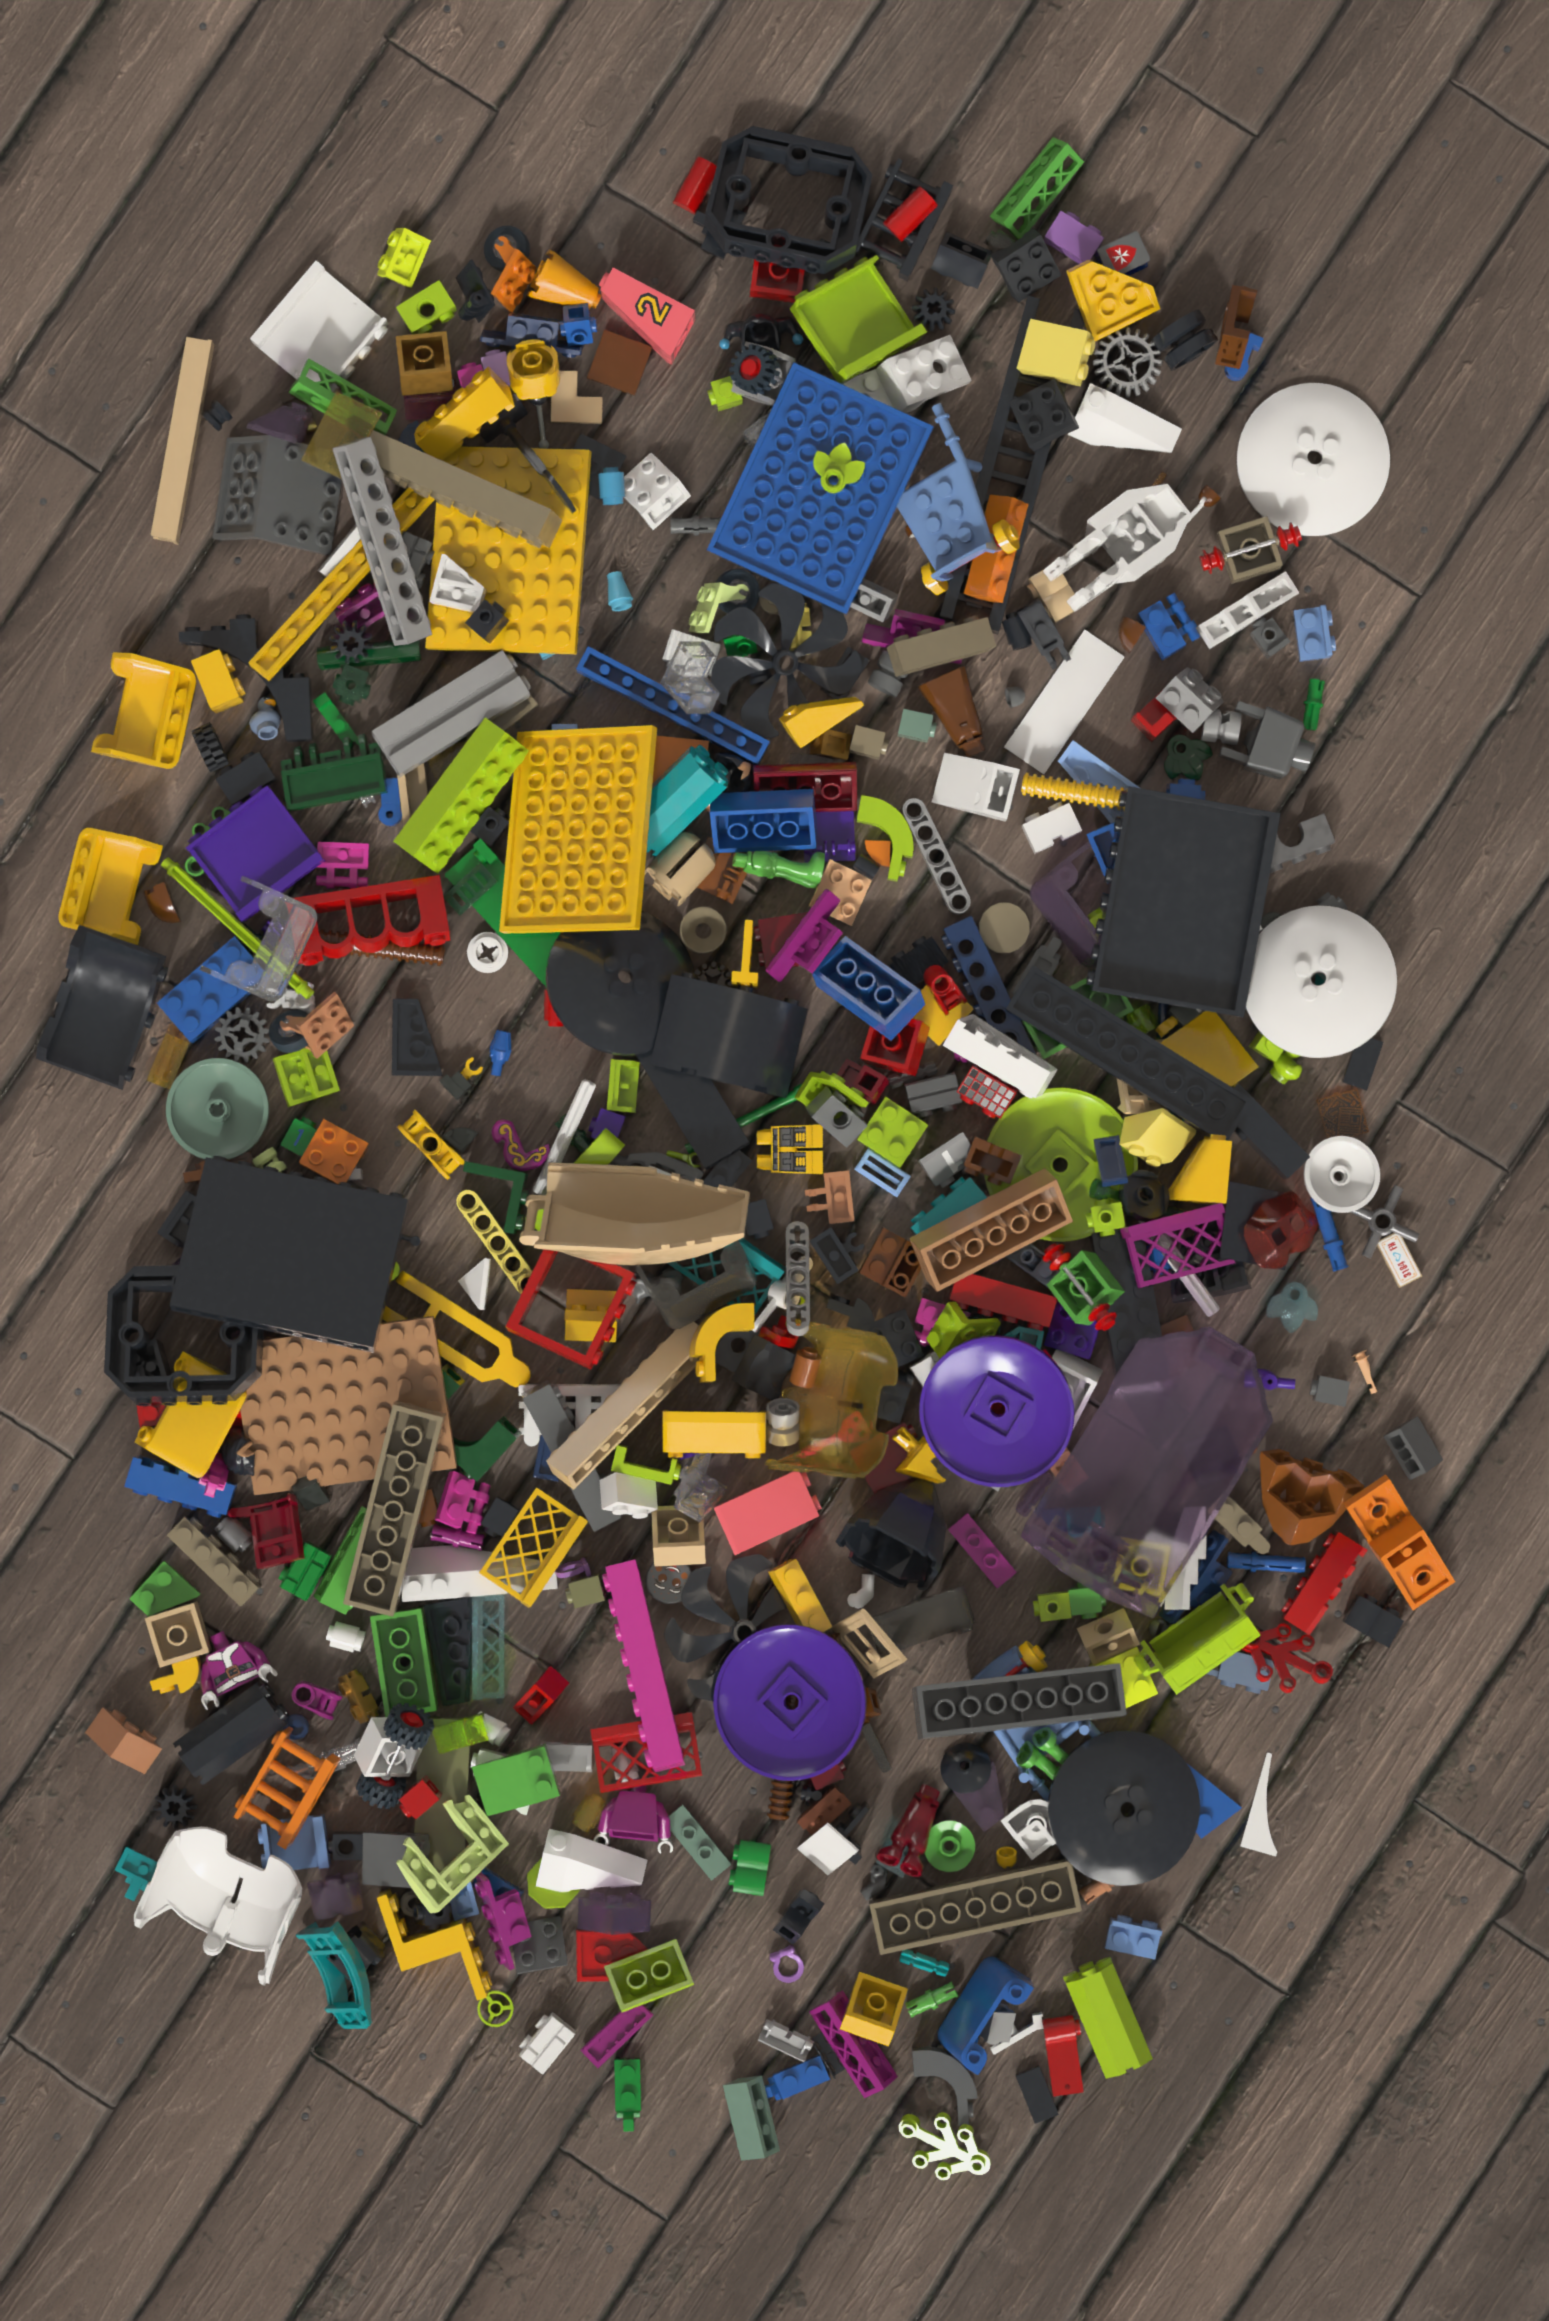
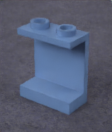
[258,1814,331,1870]

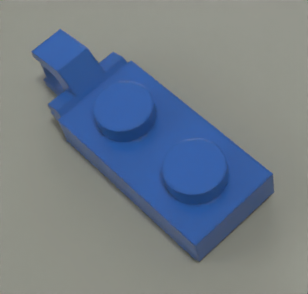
[765,2055,830,2101]

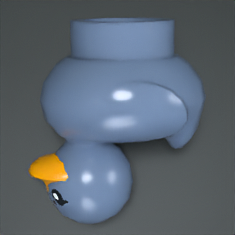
[249,697,281,740]

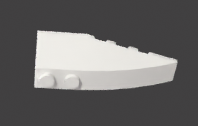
[402,1545,558,1602]

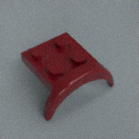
[228,1493,305,1569]

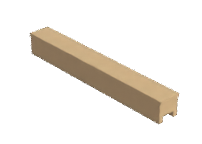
[151,337,215,545]

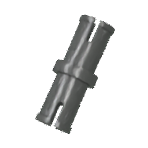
[670,515,722,536]

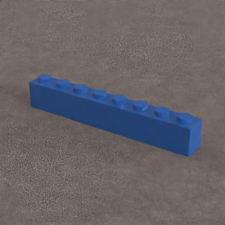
[576,646,770,765]

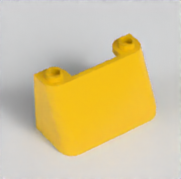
[1168,1134,1232,1204]

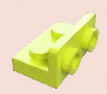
[377,228,431,288]

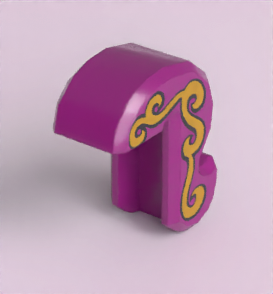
[492,1119,550,1171]

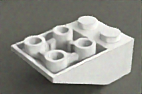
[931,753,1020,822]

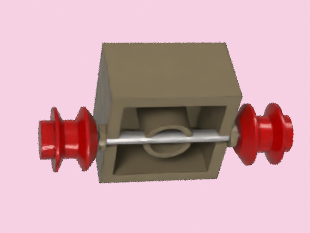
[1199,516,1302,584]

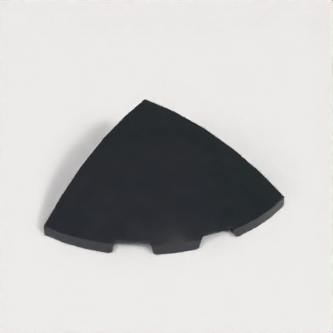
[1171,1213,1252,1303]

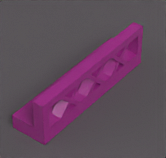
[809,1990,898,2098]

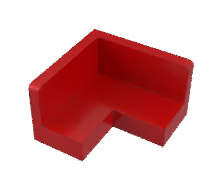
[1130,693,1177,743]

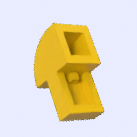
[150,1656,202,1694]

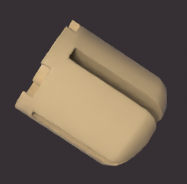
[645,832,716,906]

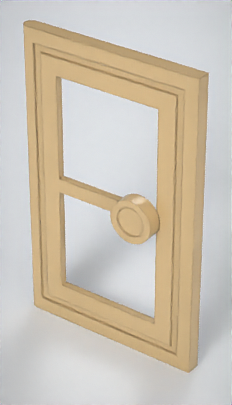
[831,1608,907,1678]

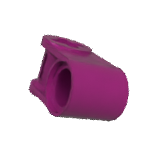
[292,1681,343,1720]

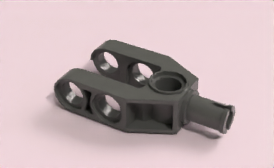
[609,1152,704,1181]

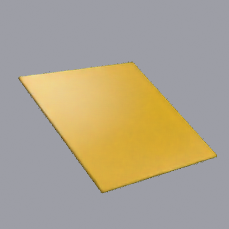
[1161,1011,1258,1087]

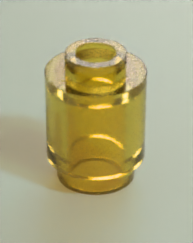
[571,1793,606,1833]

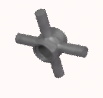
[1350,1185,1420,1259]

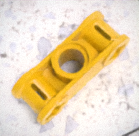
[397,1109,465,1180]

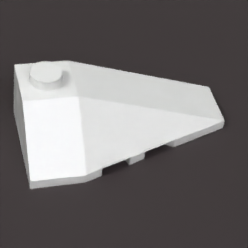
[1068,383,1182,453]
[536,1829,647,1892]

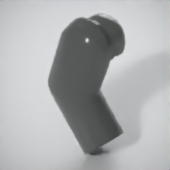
[860,1864,888,1901]

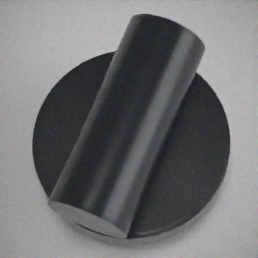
[800,1780,822,1806]

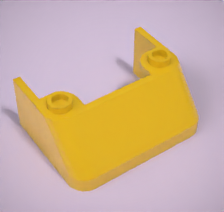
[662,1410,766,1458]

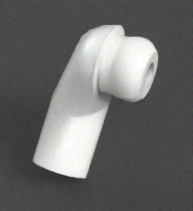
[847,1574,875,1609]

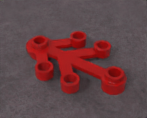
[1242,1623,1333,1693]

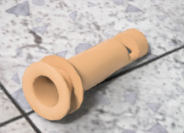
[1352,1350,1377,1394]

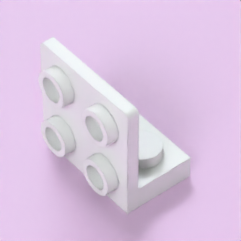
[624,453,691,530]

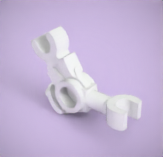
[267,982,316,1014]

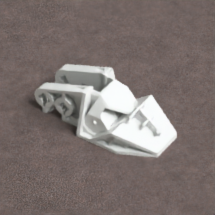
[1043,484,1191,612]

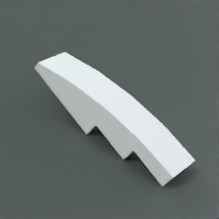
[1196,572,1299,649]
[1165,1507,1207,1610]

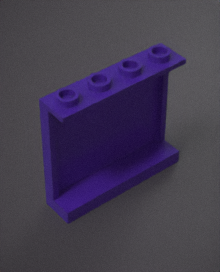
[186,785,326,922]

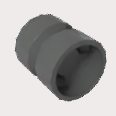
[867,650,908,697]

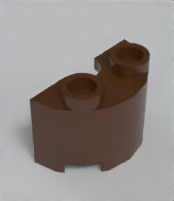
[963,1137,1022,1186]

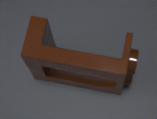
[1215,285,1258,369]

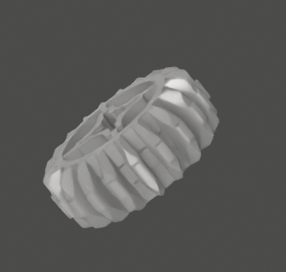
[1093,328,1162,398]

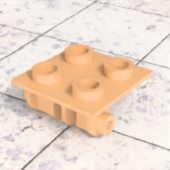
[809,859,871,926]

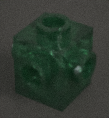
[332,664,371,706]

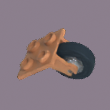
[269,992,354,1059]

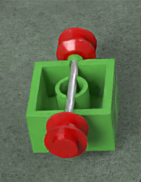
[1043,1243,1125,1331]

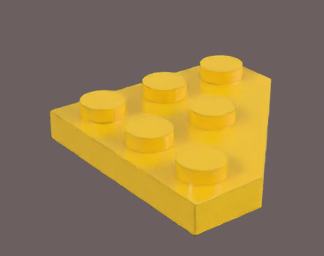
[1066,260,1160,341]

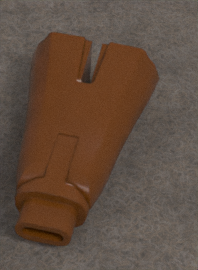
[918,666,985,758]

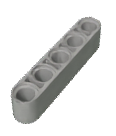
[902,798,971,915]

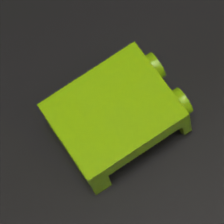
[611,1444,682,1485]

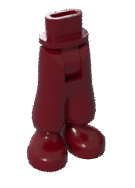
[876,1784,940,1877]

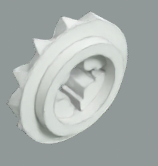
[467,932,508,973]

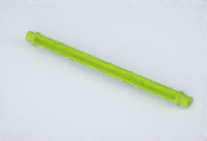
[161,857,314,999]

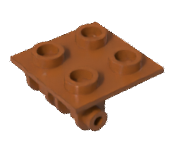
[697,836,747,904]

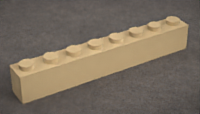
[546,1318,699,1490]

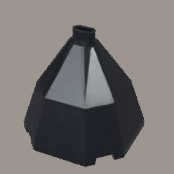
[835,1477,946,1590]

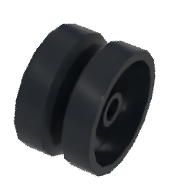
[1152,309,1218,371]

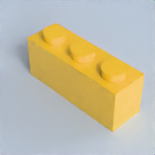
[768,1559,832,1632]

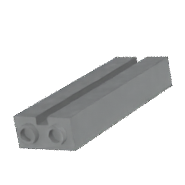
[372,650,531,778]

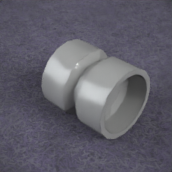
[1201,709,1242,745]
[766,1398,799,1446]

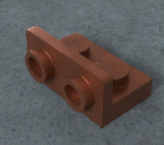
[797,1784,851,1835]

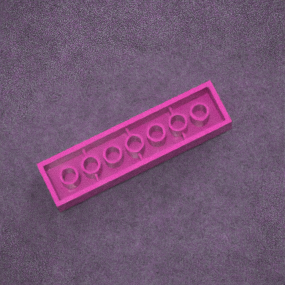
[602,1560,685,1772]

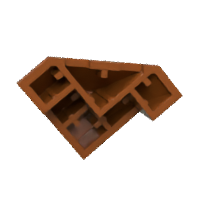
[1260,1449,1364,1545]

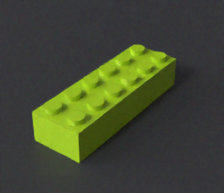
[393,717,529,874]

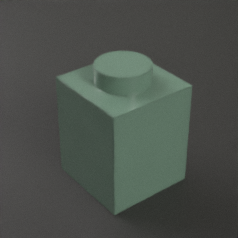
[898,709,937,743]

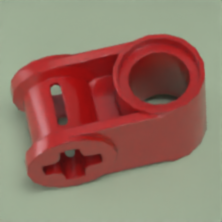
[924,965,967,1016]

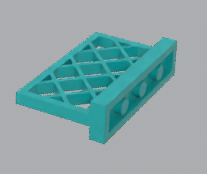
[667,1238,786,1316]

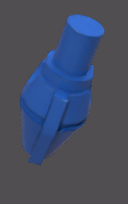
[490,1030,511,1076]

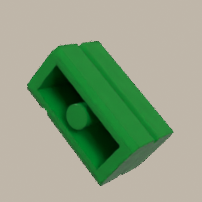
[278,1541,333,1601]

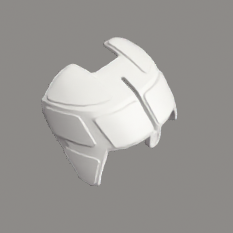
[134,1826,302,1986]

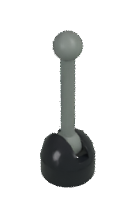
[528,396,549,449]

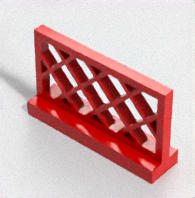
[590,1712,702,1793]

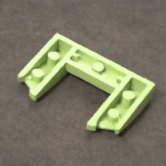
[396,1795,509,1913]

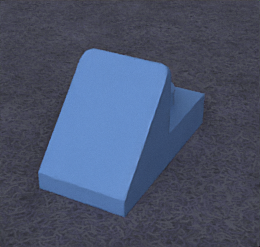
[450,1881,479,1921]

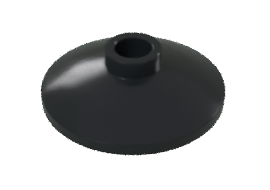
[940,1743,992,1794]

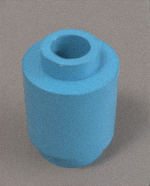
[598,467,626,505]

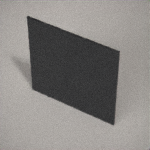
[1219,1181,1294,1270]

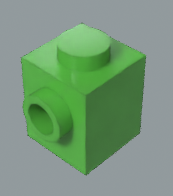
[1067,1581,1106,1619]

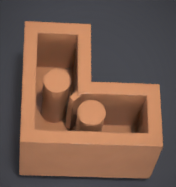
[85,1708,162,1774]

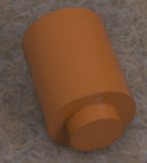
[789,1347,822,1388]

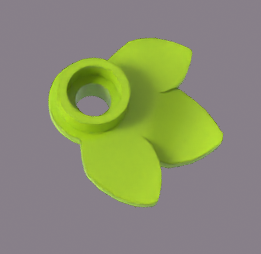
[813,443,865,493]

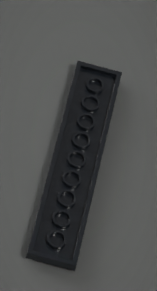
[1006,965,1253,1141]

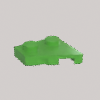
[130,1561,201,1616]

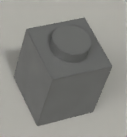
[1309,1375,1350,1407]

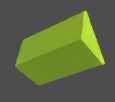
[604,1939,694,2012]

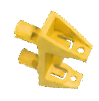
[892,1427,946,1484]

